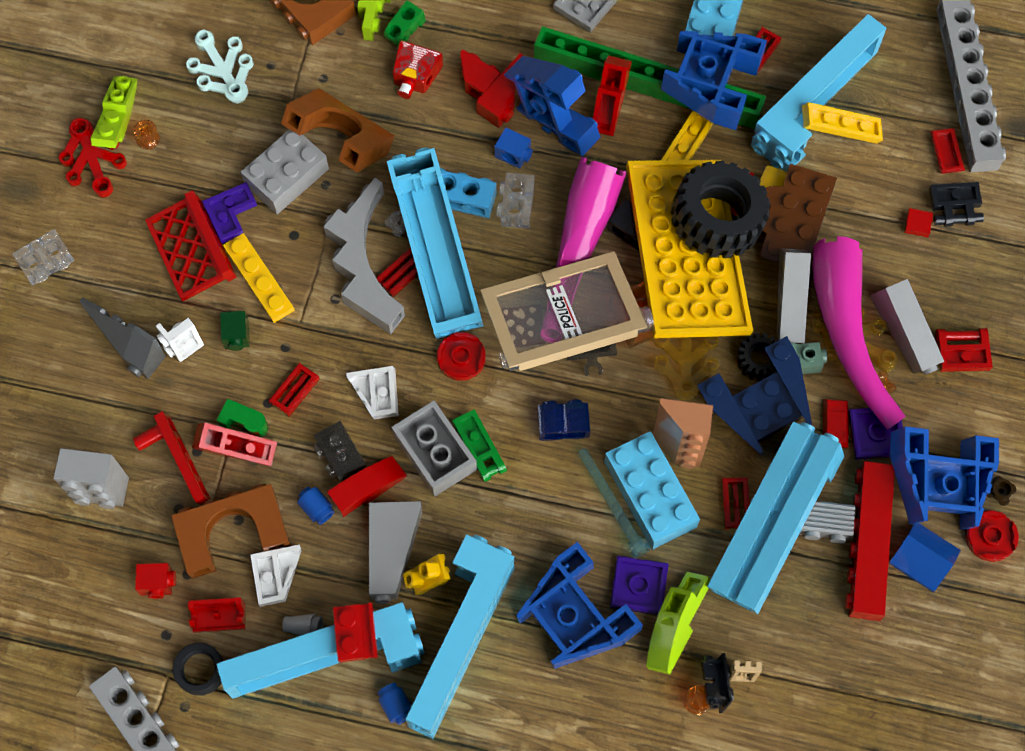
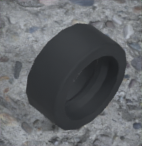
[172,643,224,696]

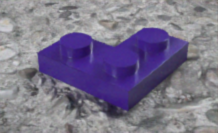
[202,182,257,244]

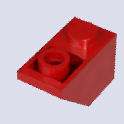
[460,49,501,100]

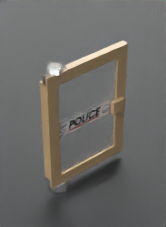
[481,251,654,371]

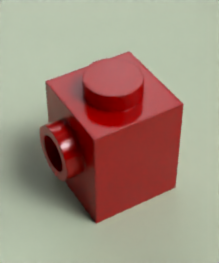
[135,563,176,599]

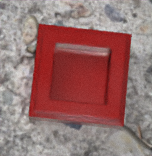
[904,208,933,238]

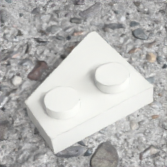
[251,544,301,607]

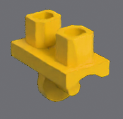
[403,554,450,595]

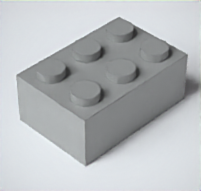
[241,129,329,215]
[391,401,477,497]
[53,448,129,509]

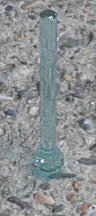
[578,448,651,558]

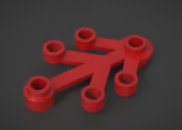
[58,118,127,197]

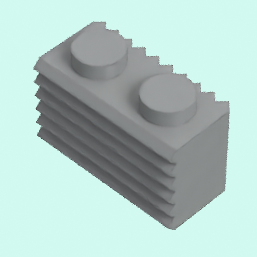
[799,501,855,543]

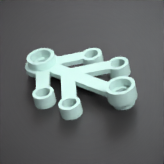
[186,30,253,103]

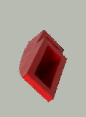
[593,56,632,136]
[327,456,407,517]

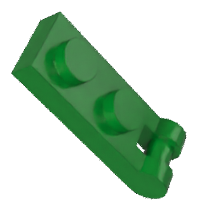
[452,409,507,483]

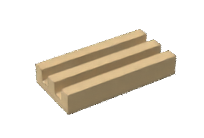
[729,661,762,682]

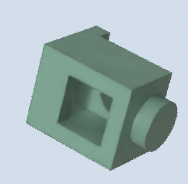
[791,342,827,374]

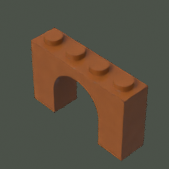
[270,0,356,45]
[281,88,395,173]
[171,483,291,579]

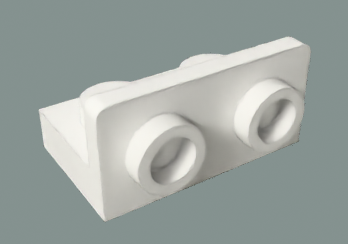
[156,318,204,362]

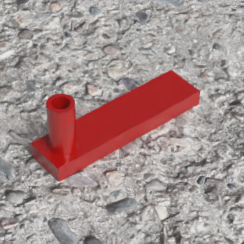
[133,411,211,506]

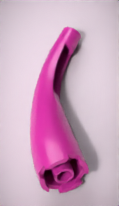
[540,157,627,344]
[812,236,906,430]

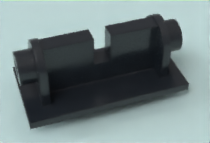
[701,653,734,713]

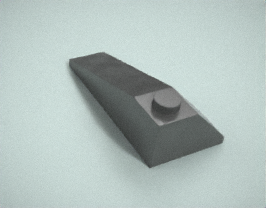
[79,298,166,379]

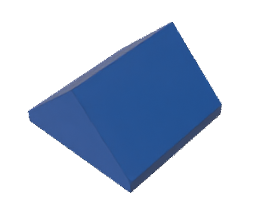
[889,523,961,593]

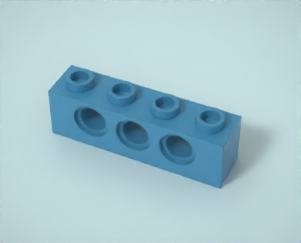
[440,168,497,218]

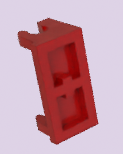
[188,597,246,633]

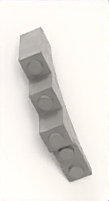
[324,178,405,334]

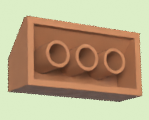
[653,398,713,469]

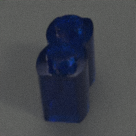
[537,399,591,441]

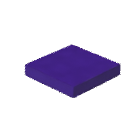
[848,407,903,460]
[610,556,669,615]

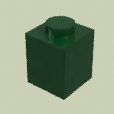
[220,310,250,351]

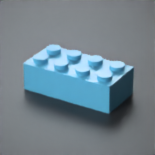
[685,0,743,36]
[604,431,700,550]

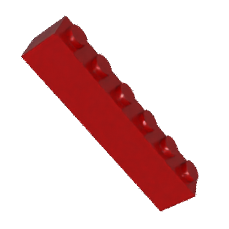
[845,461,895,621]

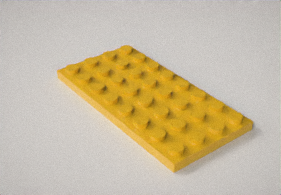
[626,160,753,338]

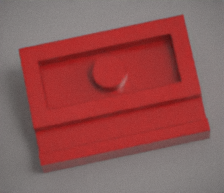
[333,603,378,663]

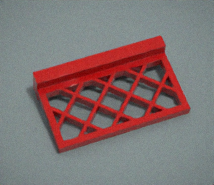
[145,190,237,302]

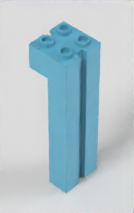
[751,14,886,173]
[387,147,484,339]
[707,422,844,615]
[405,534,515,739]
[217,602,425,699]

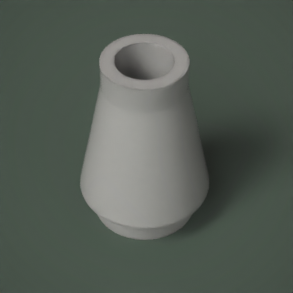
[283,613,324,636]

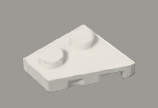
[346,366,399,420]

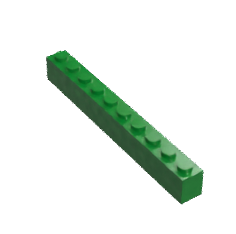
[534,26,766,129]

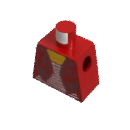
[393,40,443,99]

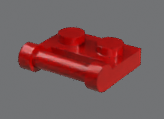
[935,328,993,372]

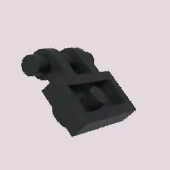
[929,182,984,227]

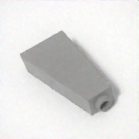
[776,248,811,344]
[870,279,944,375]
[369,501,422,604]

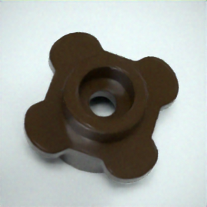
[986,476,1016,506]

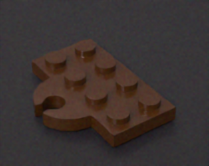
[759,163,837,263]

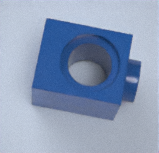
[495,128,533,169]

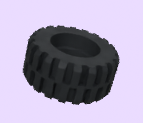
[671,161,770,258]

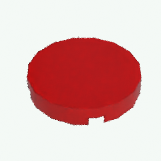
[437,332,486,381]
[965,510,1019,562]

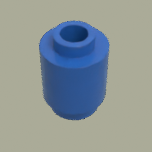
[297,487,335,525]
[377,683,412,725]

